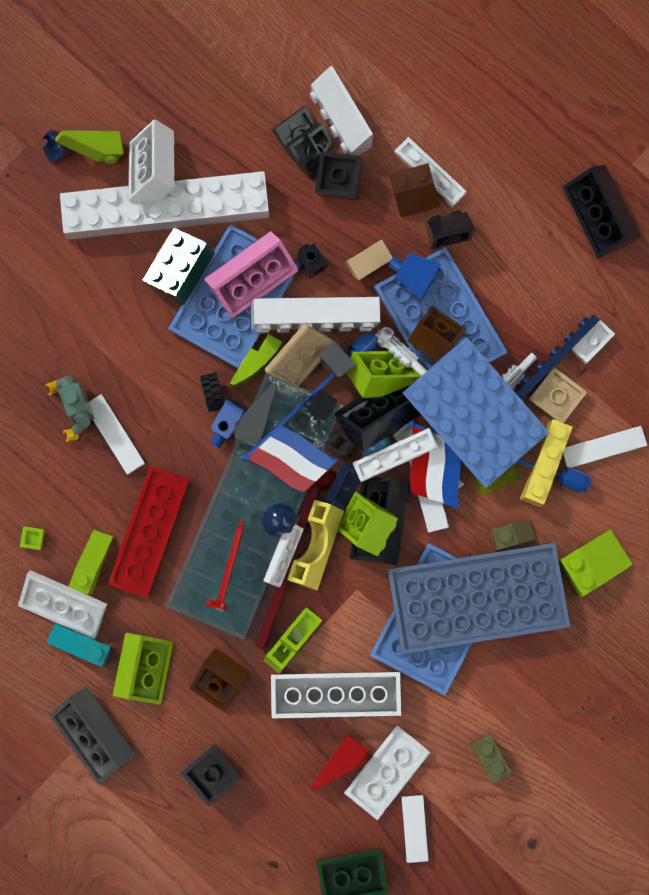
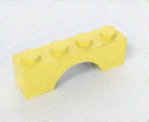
[520,419,572,507]
[287,500,344,591]

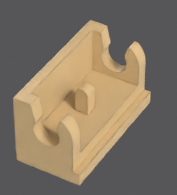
[345,240,393,280]

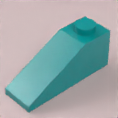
[47,623,113,667]

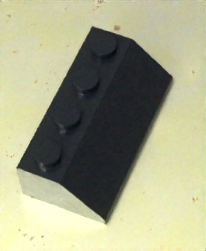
[563,165,641,258]
[335,385,421,452]
[350,477,410,566]

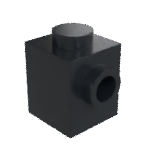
[297,243,328,279]
[305,389,337,425]

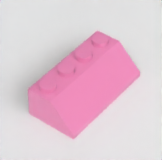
[204,231,299,318]

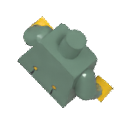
[45,376,95,442]

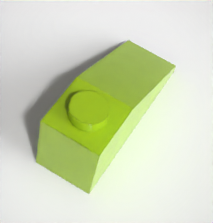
[55,130,123,164]
[69,530,113,596]

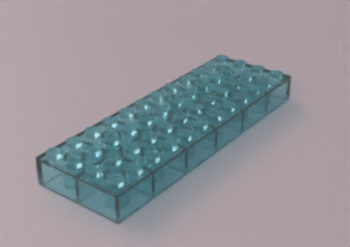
[166,374,343,640]

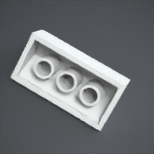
[309,66,373,156]
[129,119,175,202]

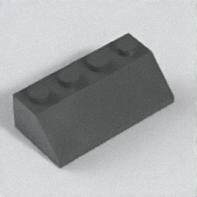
[49,686,136,785]

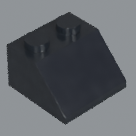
[426,211,474,249]

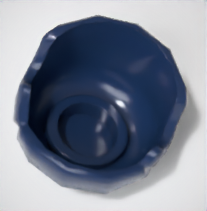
[42,130,69,164]
[262,504,296,536]

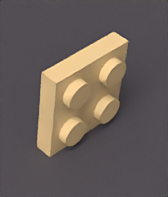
[528,367,587,423]

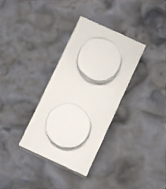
[571,320,615,364]

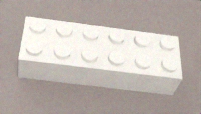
[251,297,380,334]
[271,672,401,718]

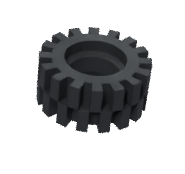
[200,372,224,412]

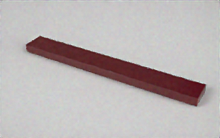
[256,486,319,649]

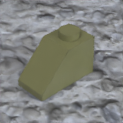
[489,520,536,552]

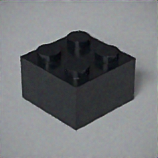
[315,151,364,200]
[181,744,243,807]

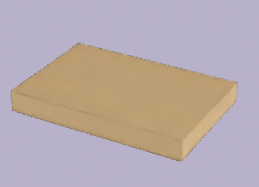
[265,323,334,389]

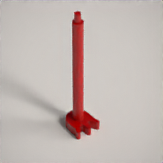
[205,520,244,612]

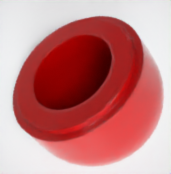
[315,470,336,490]

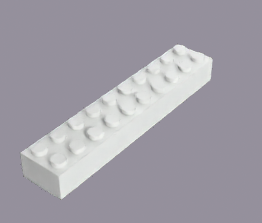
[60,171,269,240]

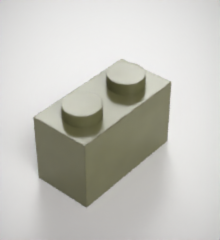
[470,734,512,783]

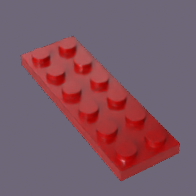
[108,466,190,598]

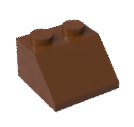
[389,163,440,217]
[407,306,467,362]
[189,648,250,712]

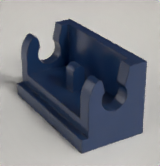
[324,463,361,512]

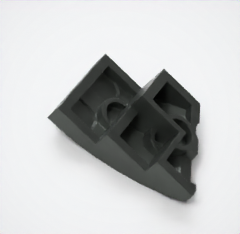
[272,107,333,180]

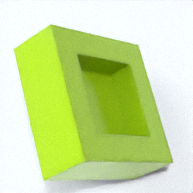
[20,526,45,551]

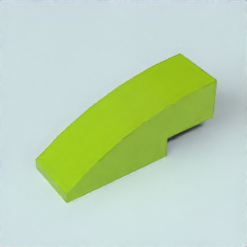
[230,334,283,389]
[263,607,322,674]

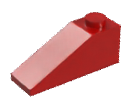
[310,735,369,791]

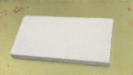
[18,570,107,640]
[344,725,431,820]

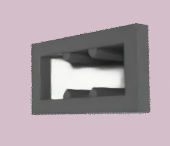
[319,342,355,378]

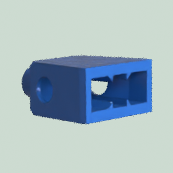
[388,253,441,302]
[210,400,247,448]

